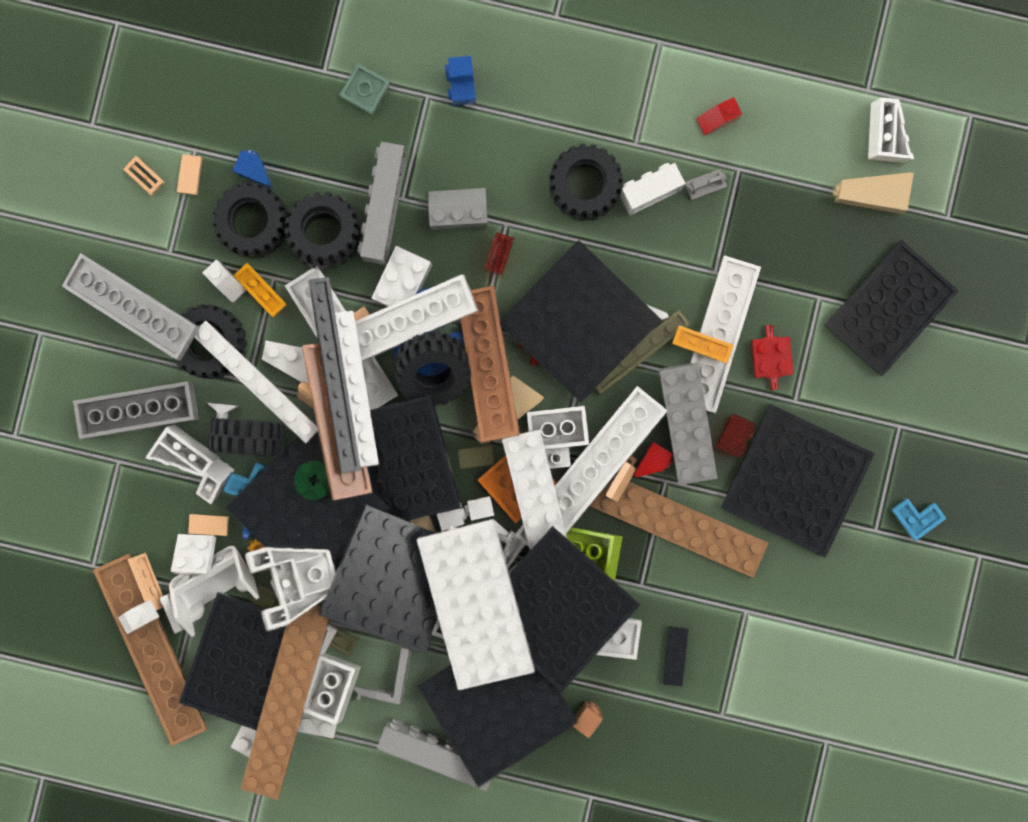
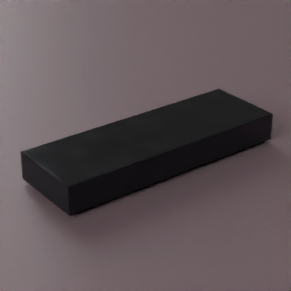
[663,626,689,687]

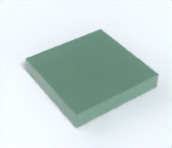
[339,63,391,116]

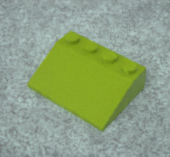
[567,527,623,581]

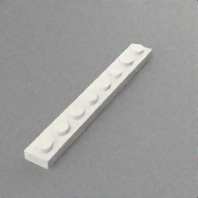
[335,311,379,467]
[195,321,318,443]

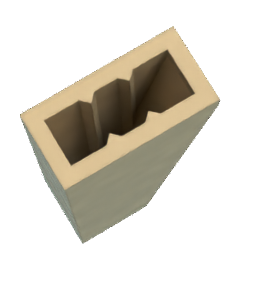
[833,172,914,214]
[473,375,544,444]

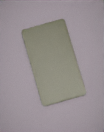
[458,446,494,469]

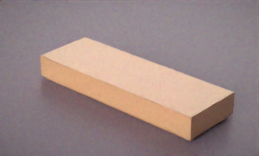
[128,553,163,610]

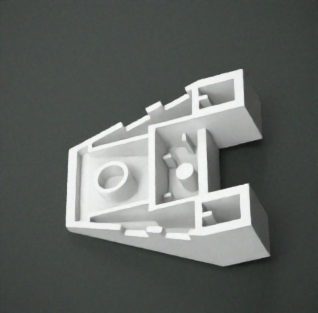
[245,547,336,631]

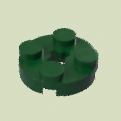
[294,461,331,500]

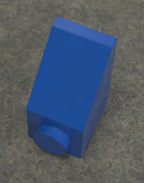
[232,149,272,189]

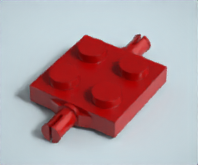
[751,325,794,390]

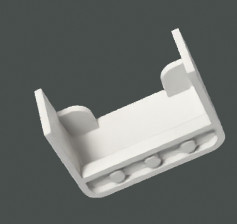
[169,546,259,637]

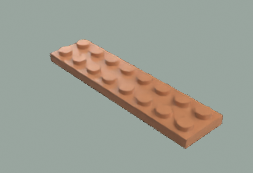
[461,286,520,443]
[301,343,372,500]

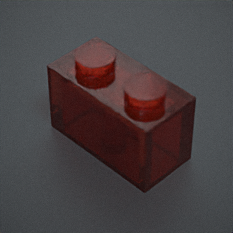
[484,232,514,277]
[715,413,755,458]

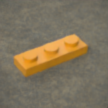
[233,263,287,318]
[672,325,734,364]

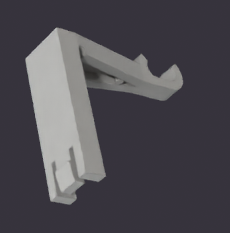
[353,647,412,704]

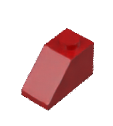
[697,97,742,136]
[633,442,674,477]

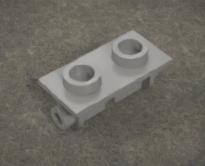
[685,169,727,200]

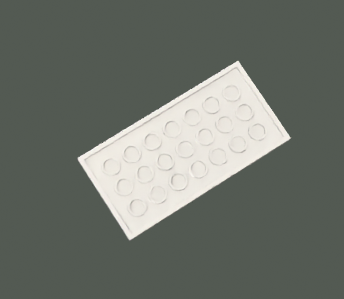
[417,519,535,690]

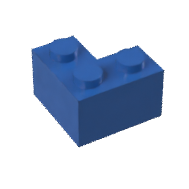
[445,56,476,106]

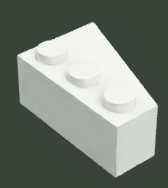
[868,98,914,163]
[262,341,309,384]
[146,425,220,477]

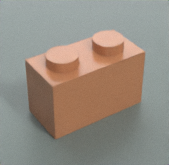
[573,700,603,738]

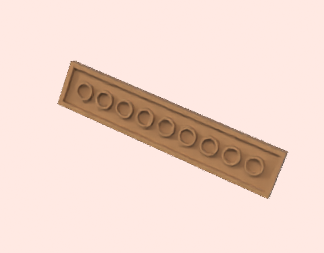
[590,476,769,578]
[93,554,209,746]
[240,605,329,800]

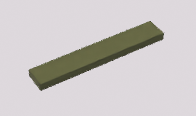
[595,310,691,394]
[250,583,360,657]

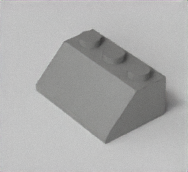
[428,188,488,230]

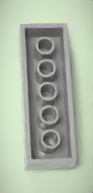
[358,142,407,265]
[659,362,718,485]
[73,381,199,439]
[377,718,491,791]

